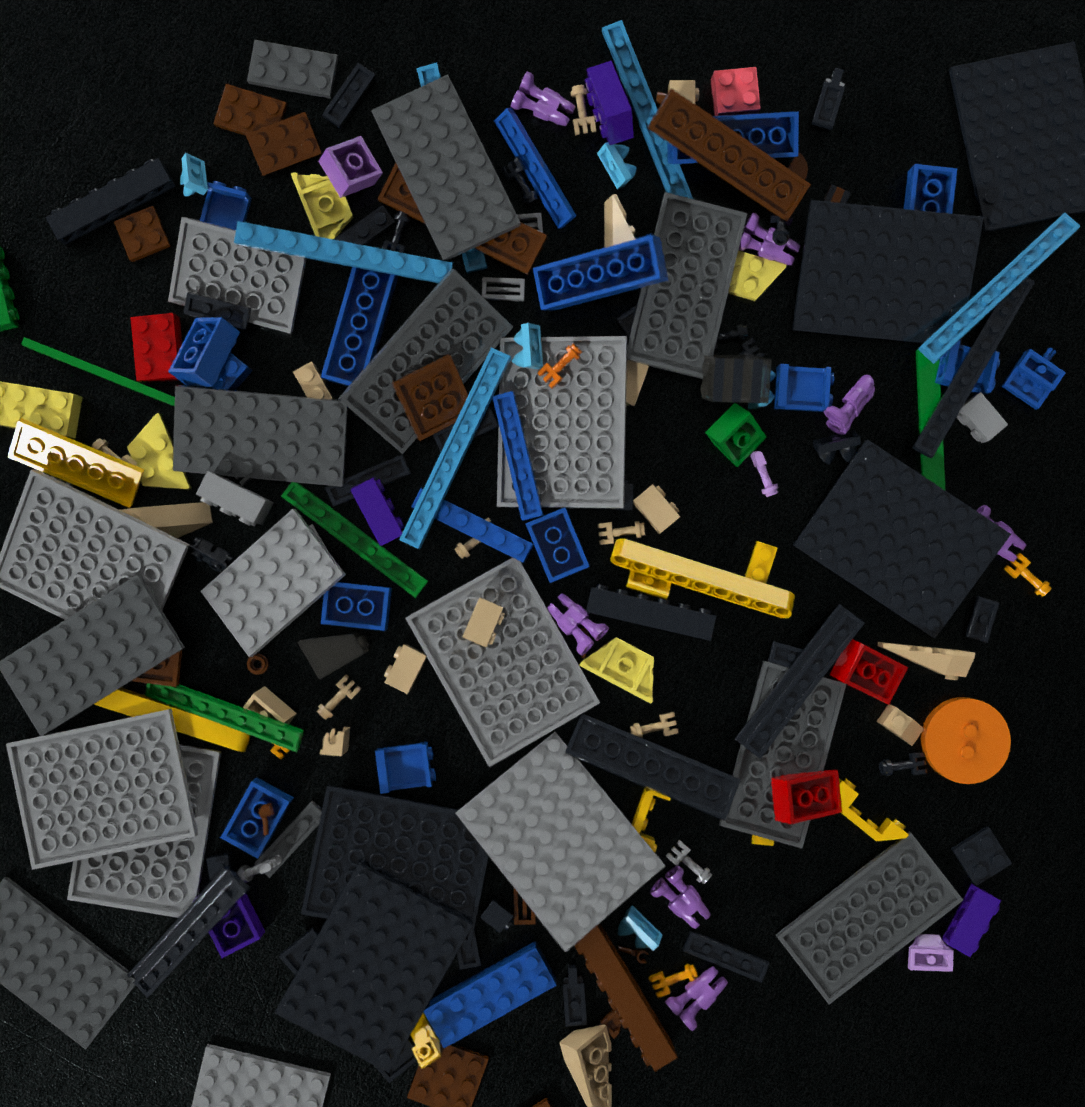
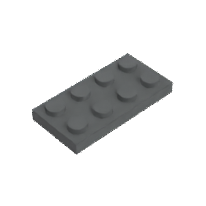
[247,40,338,99]

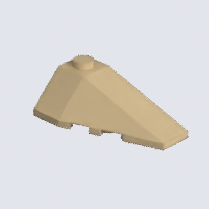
[604,194,635,248]
[120,502,213,538]
[878,642,975,680]
[559,1025,612,1107]

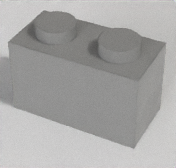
[957,392,1008,443]

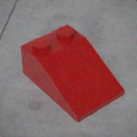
[829,639,908,705]
[771,770,842,824]

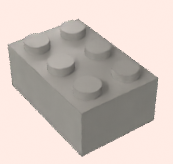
[196,471,274,526]

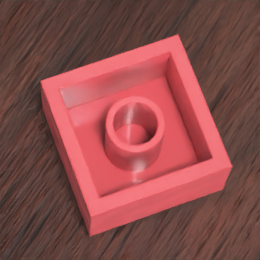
[711,67,761,116]

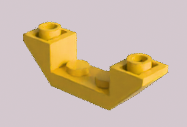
[839,779,909,841]
[631,788,671,853]
[410,1012,441,1069]

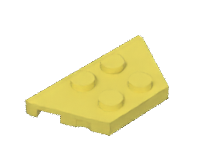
[291,173,354,239]
[728,251,786,301]
[127,413,191,490]
[579,637,654,704]

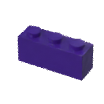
[350,477,405,546]
[942,883,1001,957]

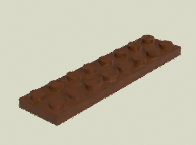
[647,89,811,222]
[378,163,548,275]

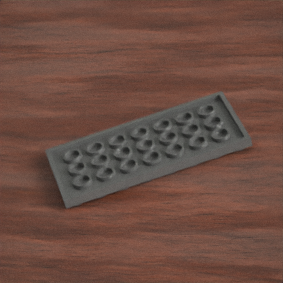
[371,74,521,261]
[627,192,747,380]
[338,269,513,454]
[173,385,348,487]
[0,574,185,736]
[719,661,846,849]
[776,831,963,1004]
[0,877,136,1049]

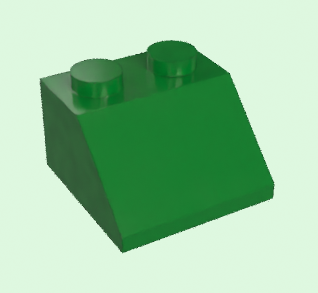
[705,403,767,467]

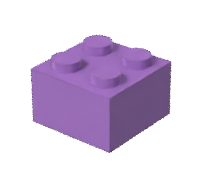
[319,136,383,198]

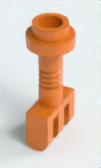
[537,343,582,389]

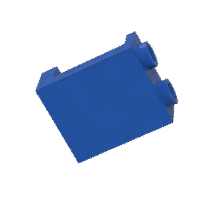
[200,181,252,230]
[935,340,1000,395]
[774,364,834,412]
[375,742,436,794]

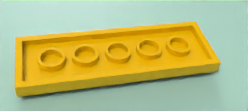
[8,418,144,508]

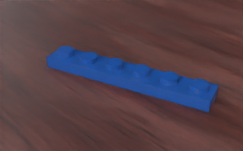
[494,107,576,229]
[492,391,544,521]
[411,488,534,563]

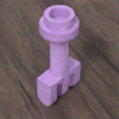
[751,451,778,497]

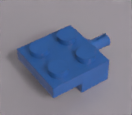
[1001,348,1066,410]

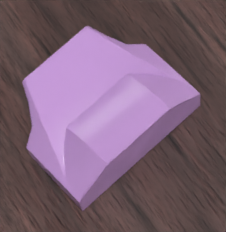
[908,934,954,972]

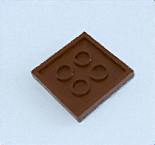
[392,354,468,441]
[407,1042,489,1107]

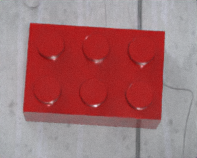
[131,313,182,384]

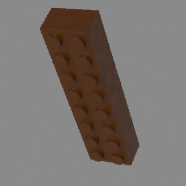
[574,923,677,1071]

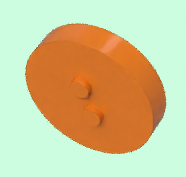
[921,697,1011,784]

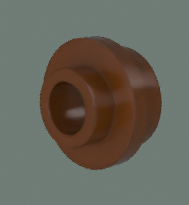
[247,653,269,675]

